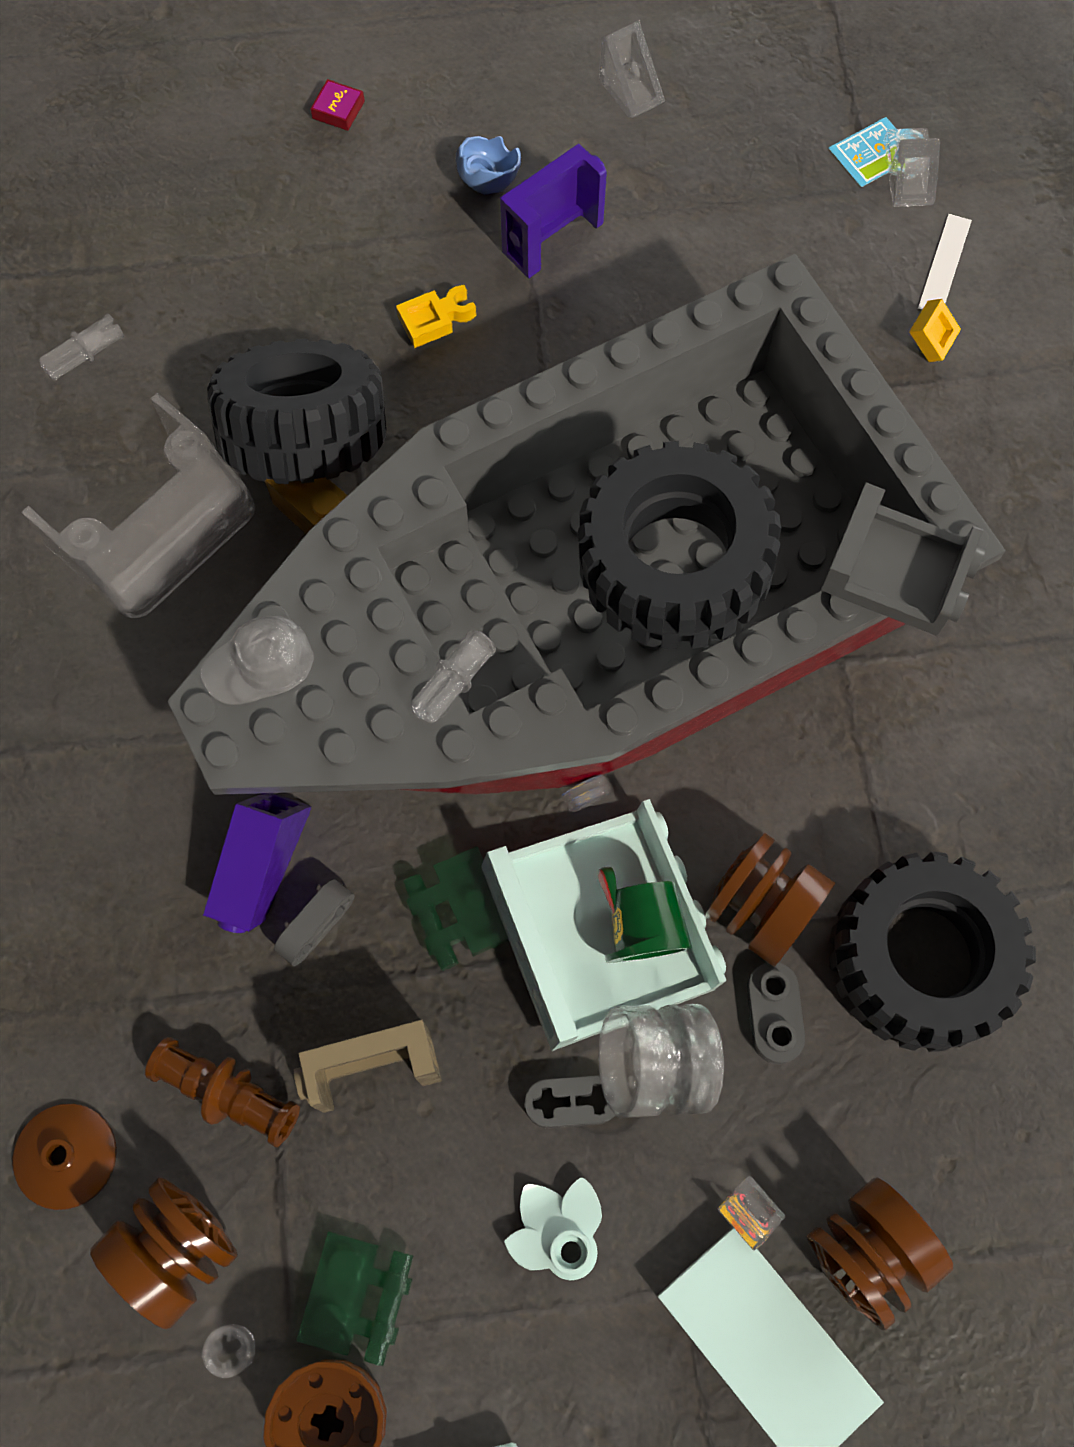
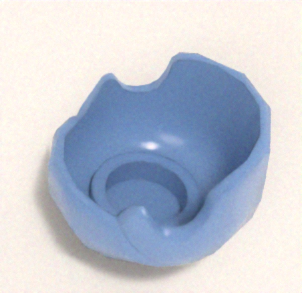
[456,136,521,195]

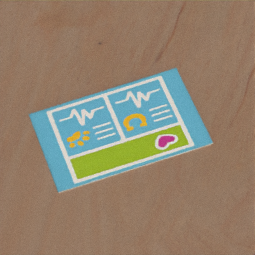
[829,117,919,187]

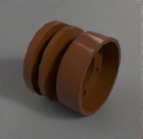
[705,833,835,967]
[806,1177,953,1331]
[90,1178,238,1329]
[263,1359,387,1447]

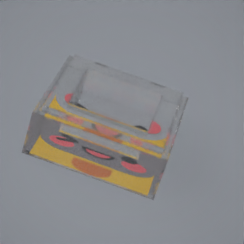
[717,1176,785,1251]

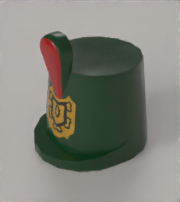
[598,867,692,963]

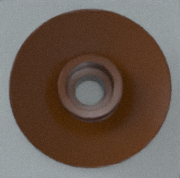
[13,1104,117,1210]

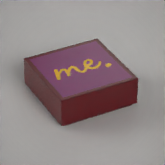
[310,79,365,131]

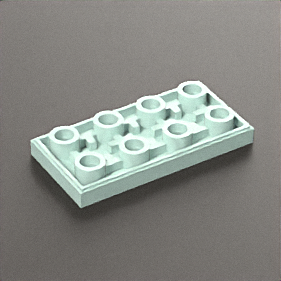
[657,1226,884,1447]

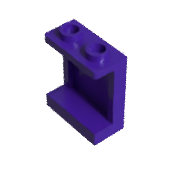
[500,143,607,279]

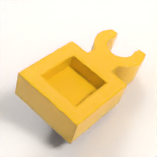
[396,285,476,348]

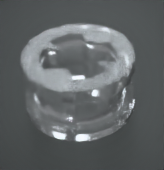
[203,1324,255,1378]

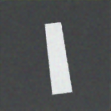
[918,214,972,310]

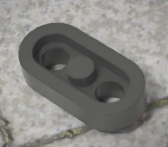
[747,962,805,1064]

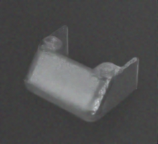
[22,393,255,618]

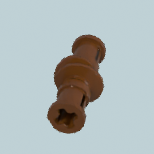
[145,1037,300,1147]

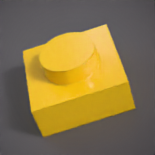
[909,299,961,362]

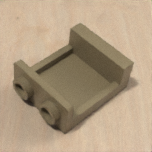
[294,1019,442,1113]

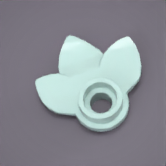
[504,1178,602,1280]

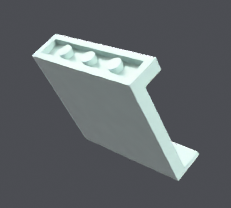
[481,799,727,1051]

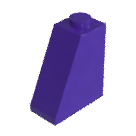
[203,793,312,933]

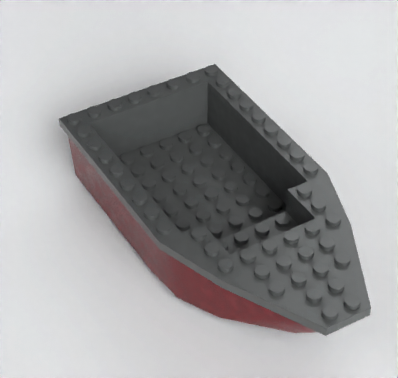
[168,253,1006,795]

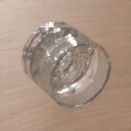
[598,1004,724,1119]

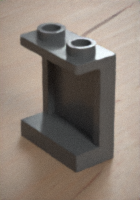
[821,483,985,636]

